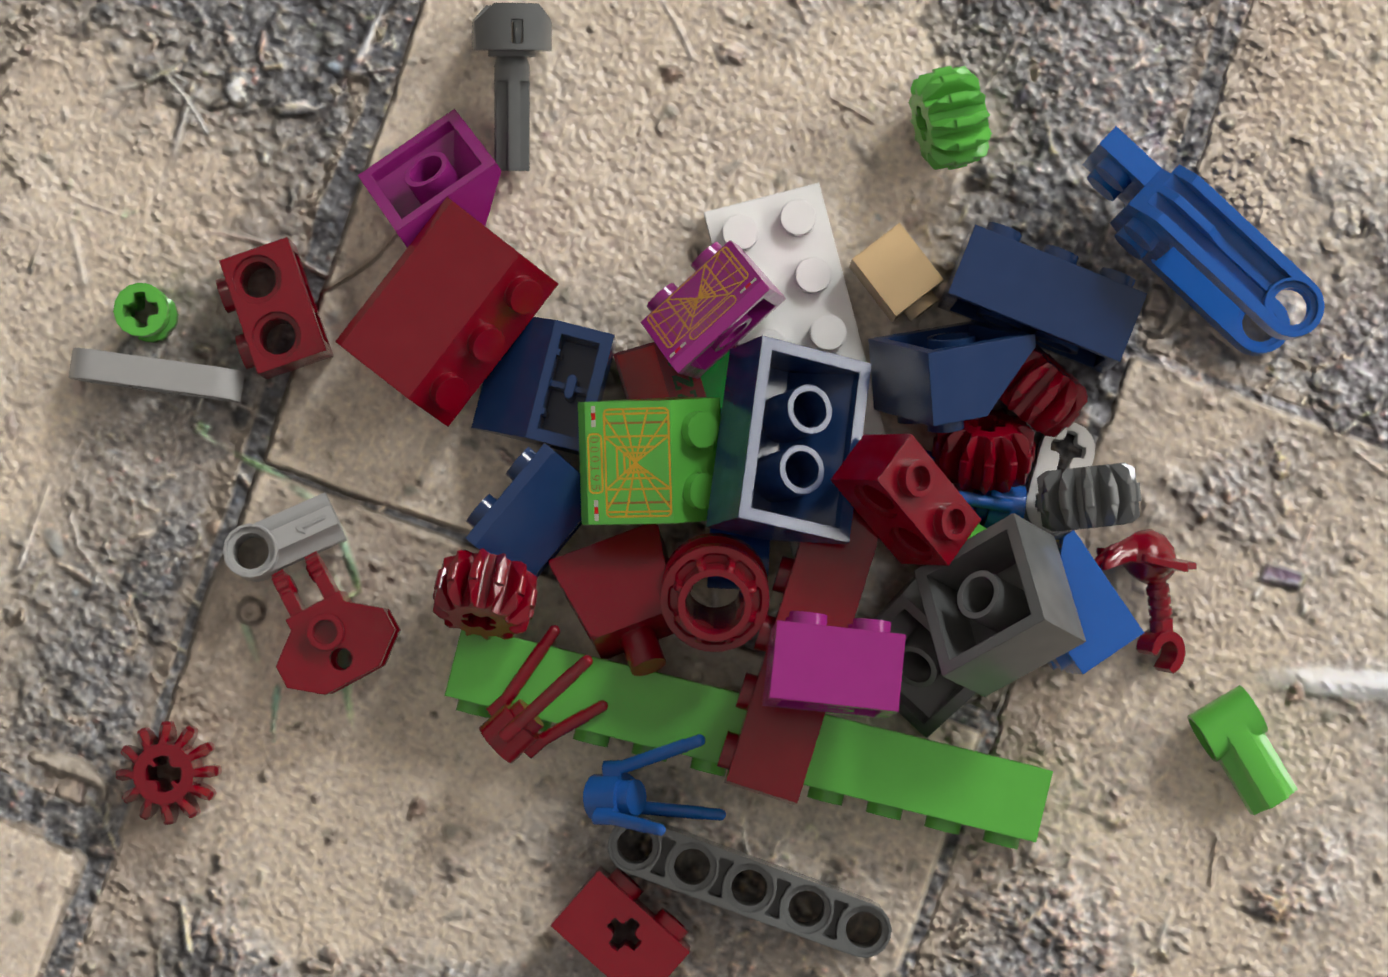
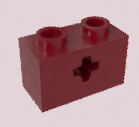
[550,866,690,977]

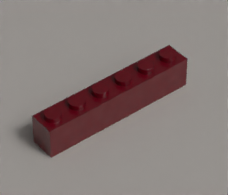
[717,509,879,805]

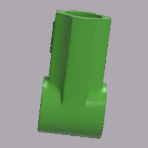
[1187,685,1298,815]

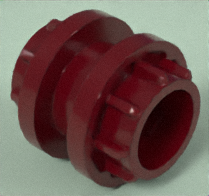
[660,533,770,652]

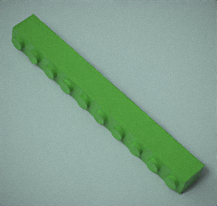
[444,630,1053,849]

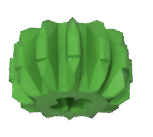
[908,66,992,170]

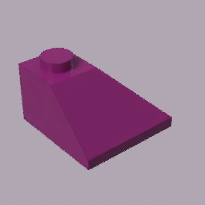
[357,109,501,248]

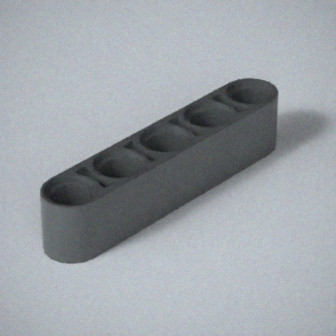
[607,815,892,958]

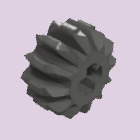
[1036,463,1142,532]

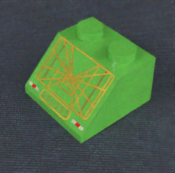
[578,397,721,525]

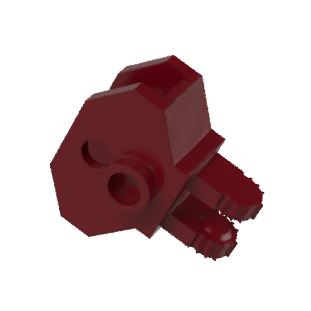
[271,551,401,695]

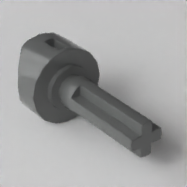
[472,3,552,171]

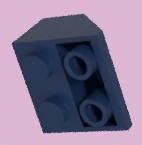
[471,317,617,455]
[465,443,582,578]

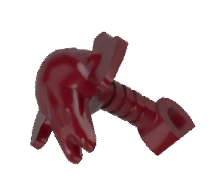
[1094,529,1197,674]

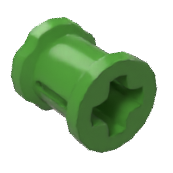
[113,283,179,343]

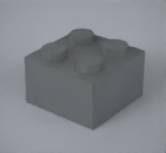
[914,513,1086,697]

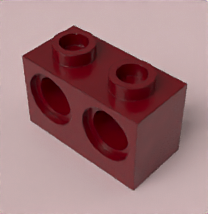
[216,237,334,379]
[830,434,981,566]

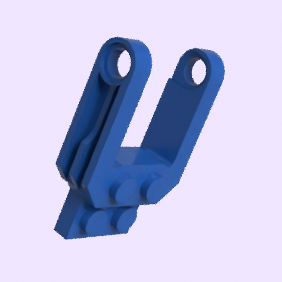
[1082,126,1325,356]

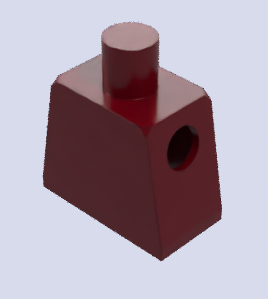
[548,524,674,676]

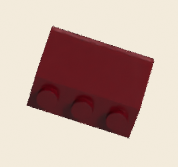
[335,197,559,427]

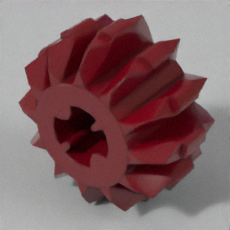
[999,344,1088,437]
[932,408,1036,495]
[433,548,538,640]
[116,721,222,825]

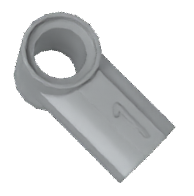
[223,492,347,582]

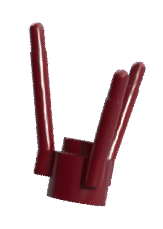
[479,625,608,764]

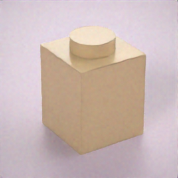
[849,223,944,322]

